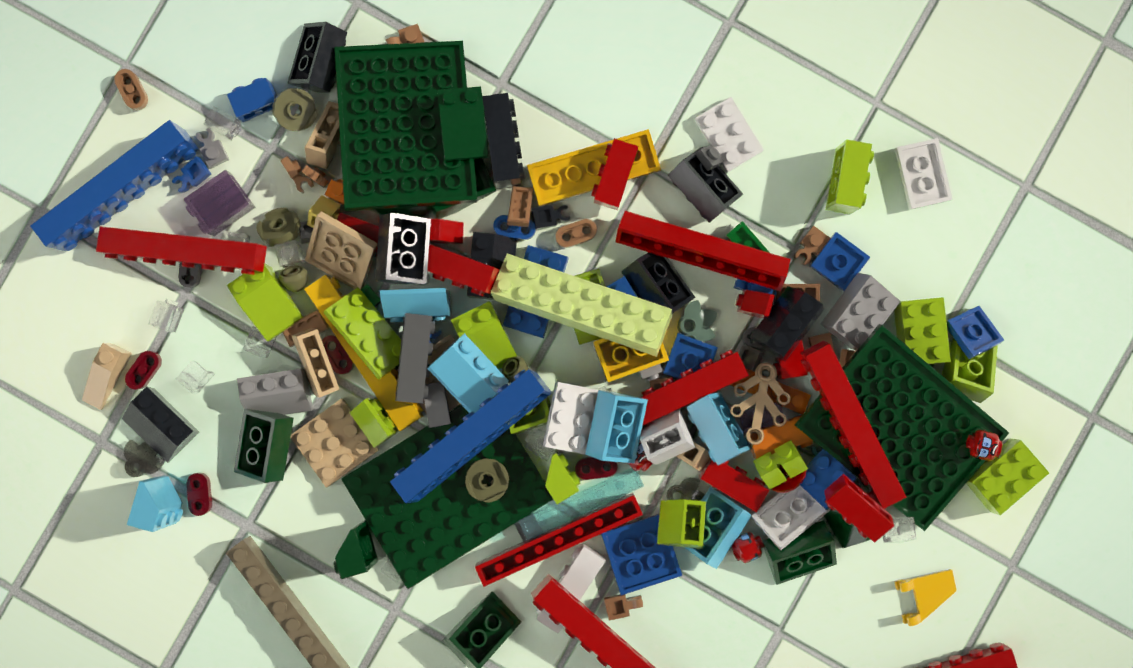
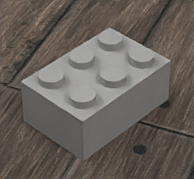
[820,273,900,351]

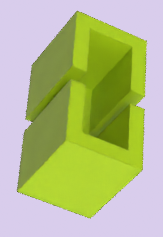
[753,440,808,489]

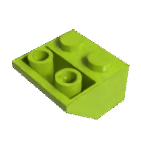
[350,397,399,448]
[545,450,581,504]
[657,499,706,549]

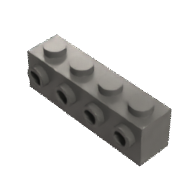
[395,313,435,403]

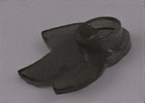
[123,440,165,477]
[666,477,705,501]

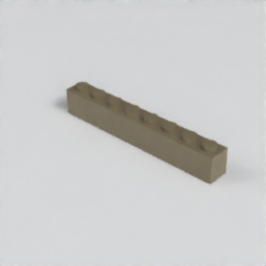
[226,536,350,668]

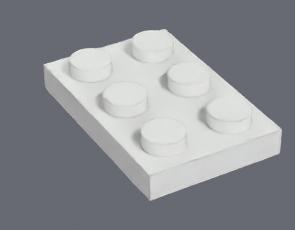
[694,96,764,173]
[894,138,953,210]
[543,381,598,454]
[751,485,830,550]

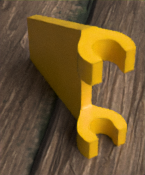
[894,569,957,626]

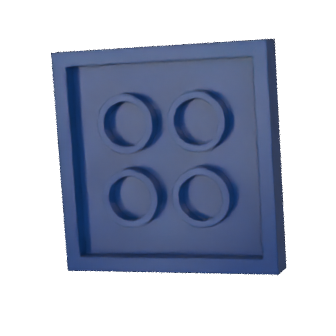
[601,514,682,595]

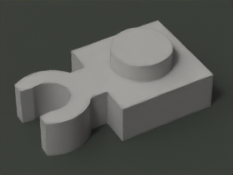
[196,128,230,169]

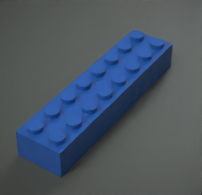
[30,119,199,252]
[390,369,552,503]

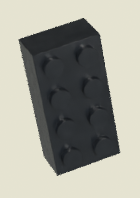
[482,93,525,189]

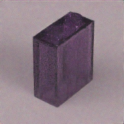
[183,170,256,237]

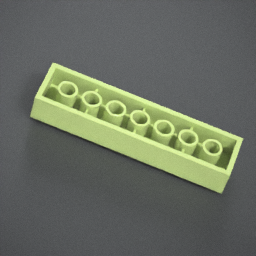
[491,254,672,357]

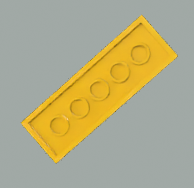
[527,129,661,207]

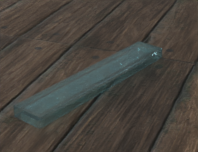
[518,468,644,541]

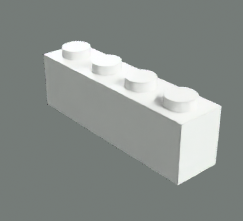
[535,544,606,634]

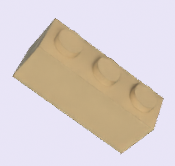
[291,328,340,398]

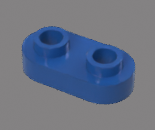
[493,215,536,240]

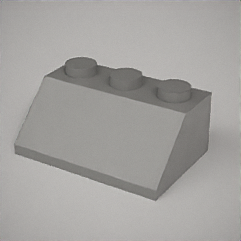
[237,368,313,415]

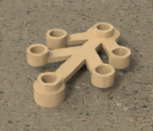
[730,362,790,445]

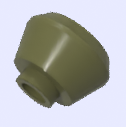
[278,265,308,292]
[502,356,529,383]

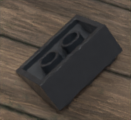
[287,22,347,93]
[668,147,743,223]
[375,213,431,285]
[467,232,517,300]
[621,252,696,314]
[750,286,824,362]
[122,386,199,463]

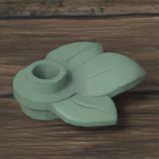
[677,300,718,342]

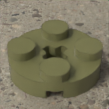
[272,88,317,131]
[256,207,301,247]
[465,458,509,502]

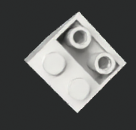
[640,408,695,465]

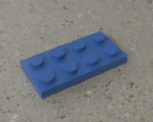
[502,245,569,339]

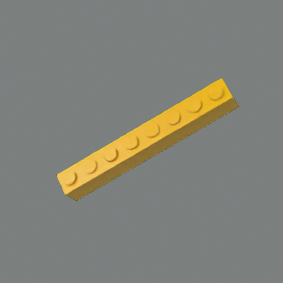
[304,274,424,431]

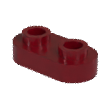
[322,335,354,374]
[125,351,162,390]
[575,457,618,480]
[186,472,212,516]

